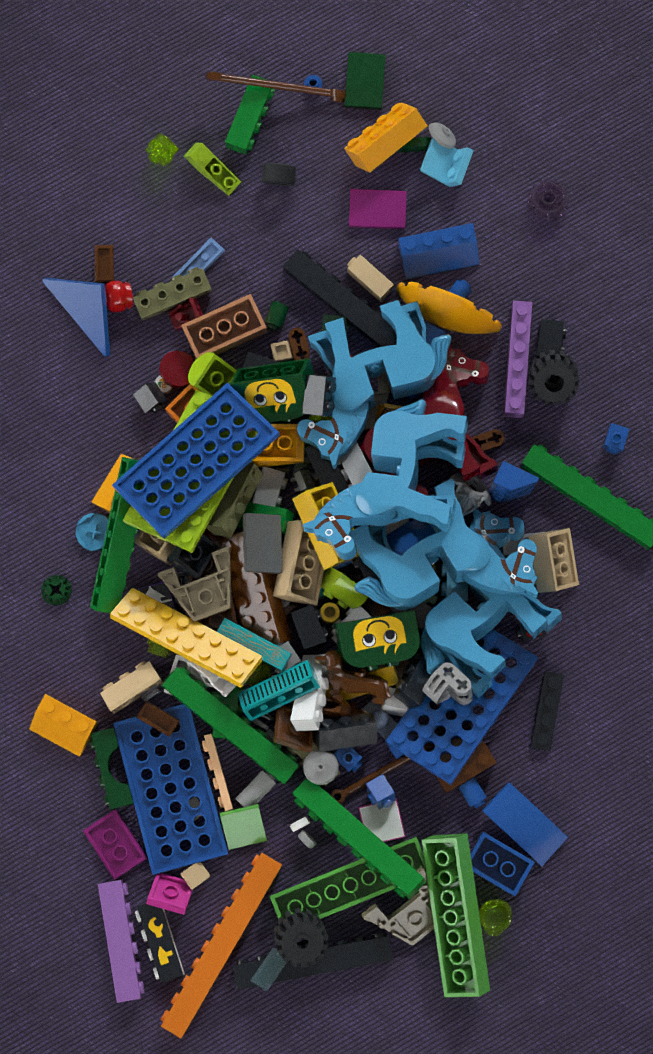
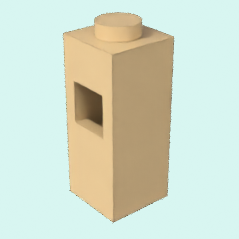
[347,255,394,302]

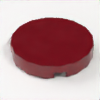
[159,351,195,388]

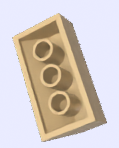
[273,520,324,606]

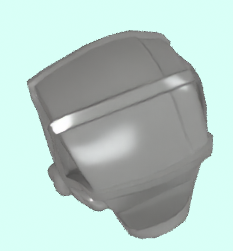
[449,473,491,516]

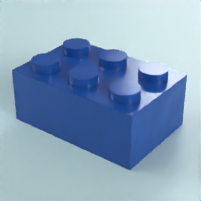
[470,832,535,896]

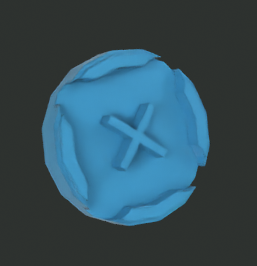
[76,513,109,551]

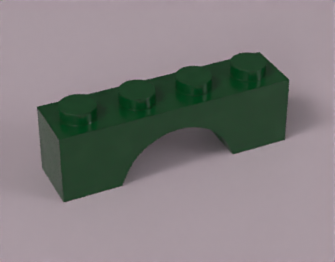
[89,727,134,810]

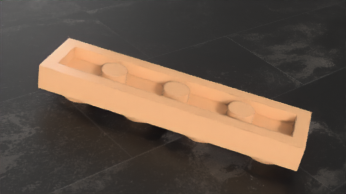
[202,734,233,811]

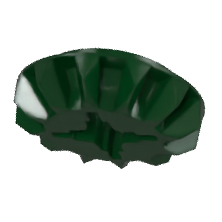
[41,575,72,606]

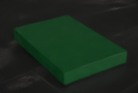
[345,52,386,110]

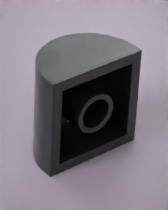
[167,534,218,579]

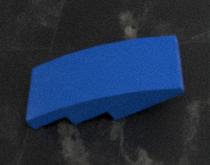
[482,782,568,866]

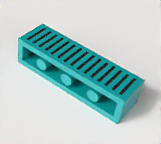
[238,660,320,721]

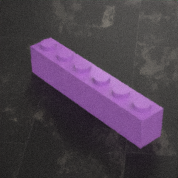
[503,301,532,418]
[98,880,145,1003]

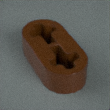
[288,327,310,360]
[472,429,504,452]

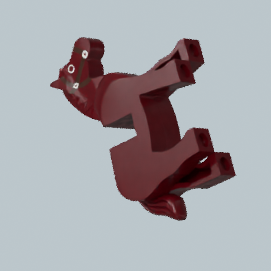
[360,345,498,496]

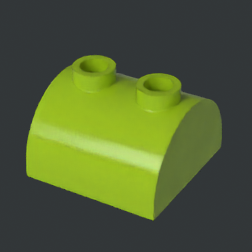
[188,352,237,396]
[321,567,368,610]

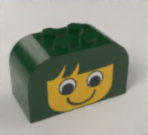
[229,358,314,424]
[334,610,420,670]

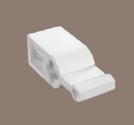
[186,660,236,697]

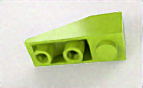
[183,143,241,196]

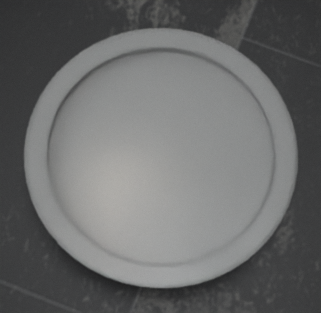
[429,122,456,149]
[303,750,338,785]

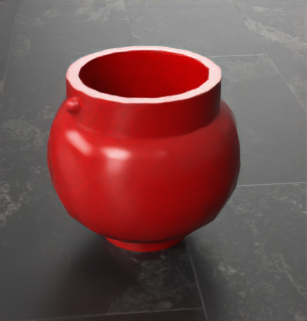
[105,281,133,313]

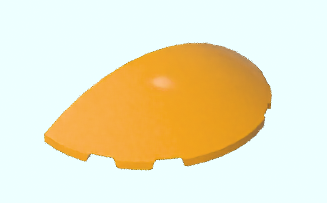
[395,282,502,334]

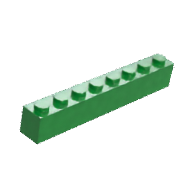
[520,444,653,550]
[90,457,143,613]
[161,667,299,784]
[292,778,426,900]

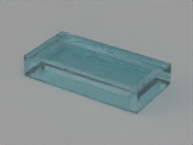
[250,947,286,992]

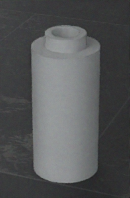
[235,770,276,807]

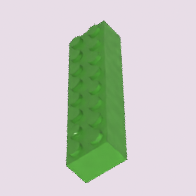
[422,833,490,997]
[270,837,427,919]

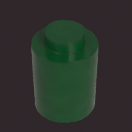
[264,301,289,332]

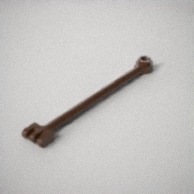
[205,71,346,102]
[330,728,460,804]

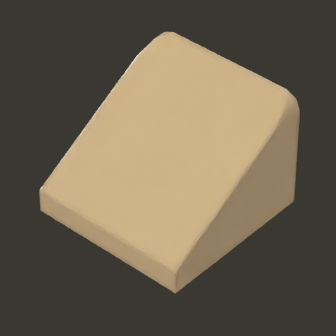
[181,862,210,890]

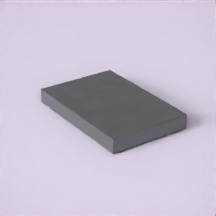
[243,513,282,574]

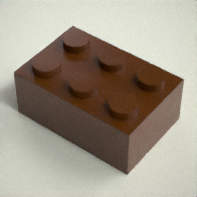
[435,739,497,793]

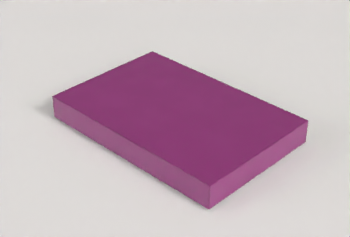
[349,189,407,229]
[83,809,147,880]

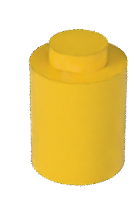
[320,602,340,624]

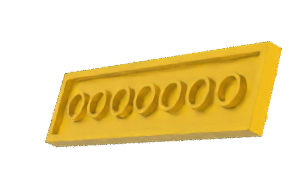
[110,588,262,688]

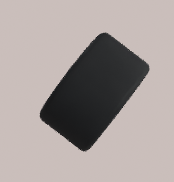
[262,163,296,186]

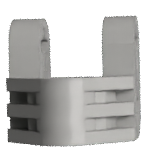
[422,663,473,705]

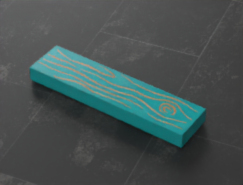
[217,618,292,671]

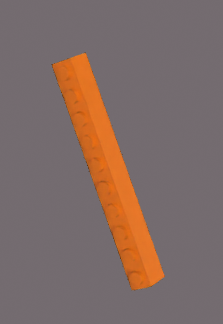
[160,853,282,1038]

